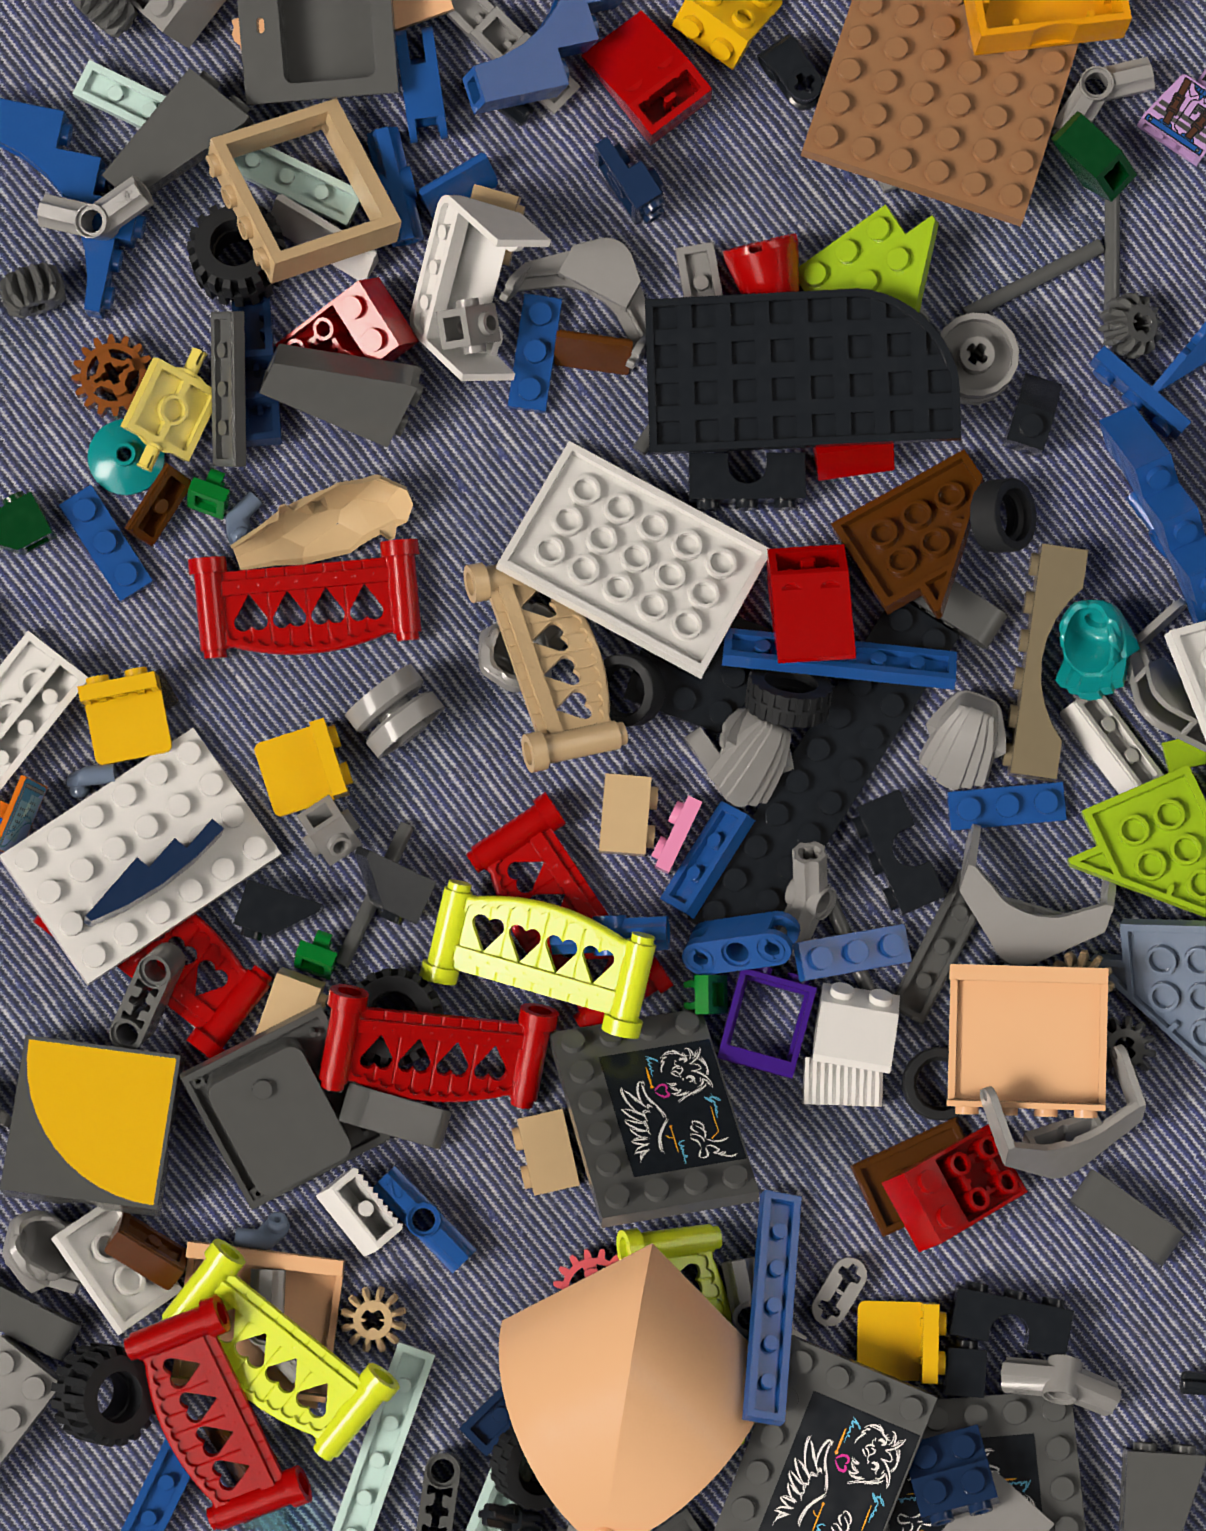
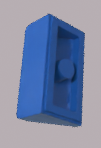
[419,152,498,220]

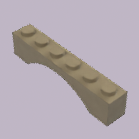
[1002,543,1088,782]

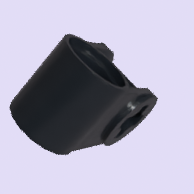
[757,33,822,111]

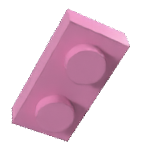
[651,795,702,874]

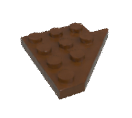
[831,449,984,619]

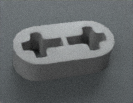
[684,727,722,794]
[811,1257,867,1326]

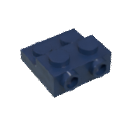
[594,136,666,225]
[909,1424,1000,1526]

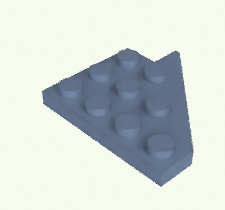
[1090,919,1206,1070]

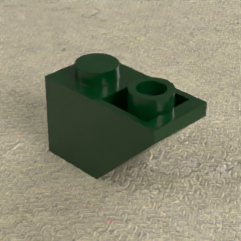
[1051,111,1137,202]
[0,491,57,555]

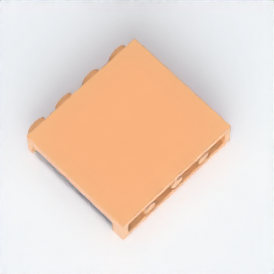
[947,964,1109,1118]
[171,1240,346,1409]

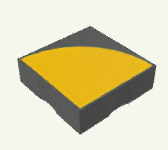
[0,1035,184,1217]

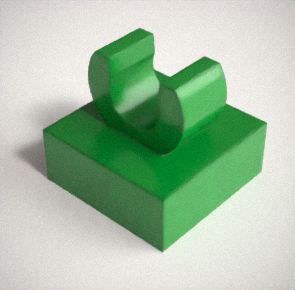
[187,468,230,520]
[294,930,337,980]
[684,975,728,1014]

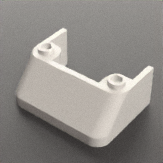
[410,195,551,381]

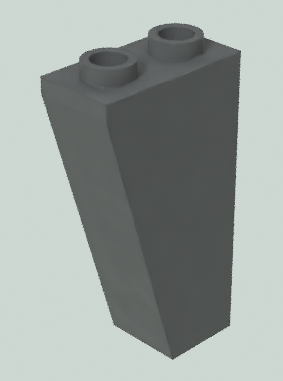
[102,68,253,195]
[259,344,424,448]
[1118,1442,1206,1531]

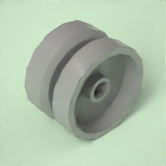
[940,313,1019,405]
[345,664,445,759]

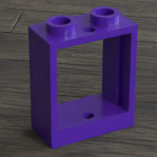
[717,967,817,1079]

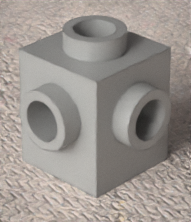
[436,297,501,355]
[297,795,362,866]

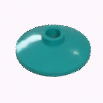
[88,419,165,495]

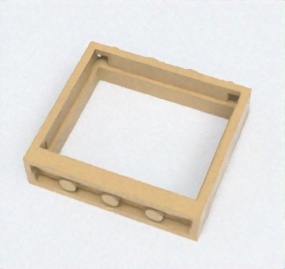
[205,98,402,284]

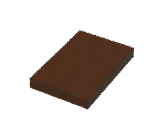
[850,1117,965,1237]

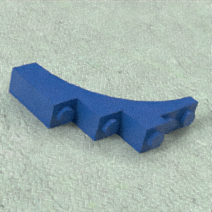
[462,0,623,115]
[0,98,146,319]
[1099,405,1206,624]

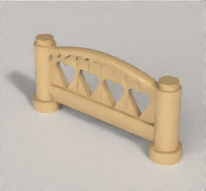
[463,562,628,773]

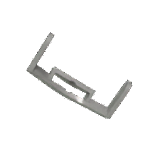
[499,238,646,370]
[1127,598,1206,752]
[959,824,1116,966]
[980,1044,1146,1179]

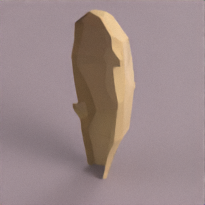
[230,474,413,570]

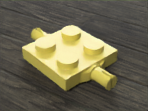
[120,347,212,472]

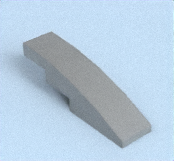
[445,0,581,114]

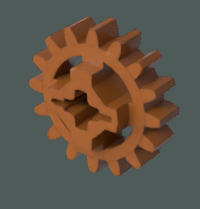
[71,334,152,419]

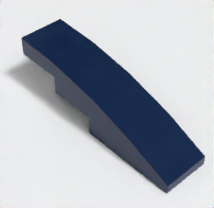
[232,294,283,448]
[84,819,224,927]

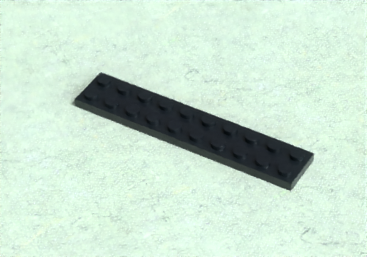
[687,603,960,925]

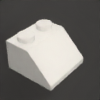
[812,982,900,1074]

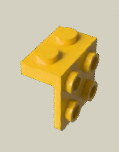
[671,0,783,70]
[77,667,172,765]
[254,717,353,817]
[856,1300,946,1384]

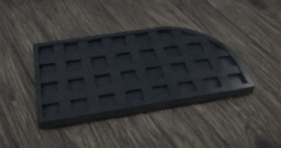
[645,288,962,455]

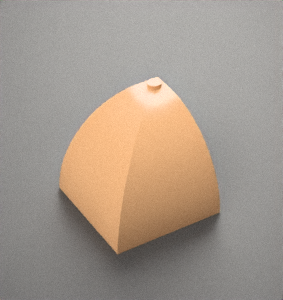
[499,1243,755,1531]

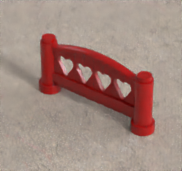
[188,539,422,659]
[466,792,674,1027]
[33,913,273,1059]
[319,984,559,1109]
[123,1294,312,1530]

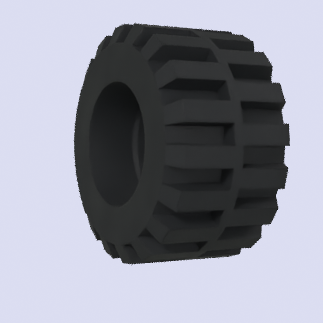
[187,203,286,307]
[356,968,444,1066]
[50,1342,156,1447]

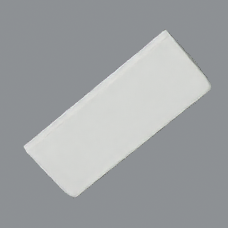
[271,194,379,280]
[1060,695,1164,794]

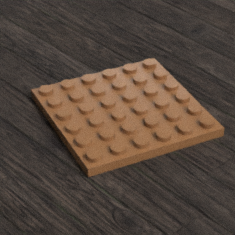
[801,0,1079,227]

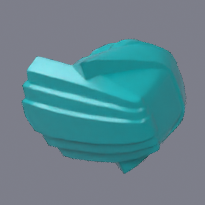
[1055,600,1140,701]

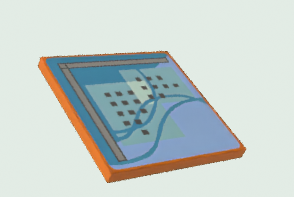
[0,775,48,853]

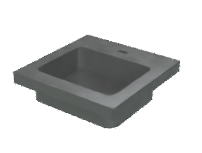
[237,0,400,106]
[180,1003,391,1210]

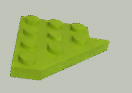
[799,204,939,312]
[1067,764,1206,918]

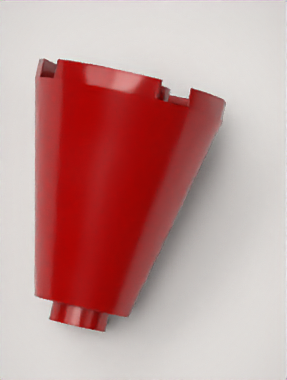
[723,233,799,294]

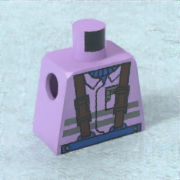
[1137,69,1206,167]

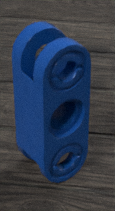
[395,26,448,144]
[682,911,801,975]

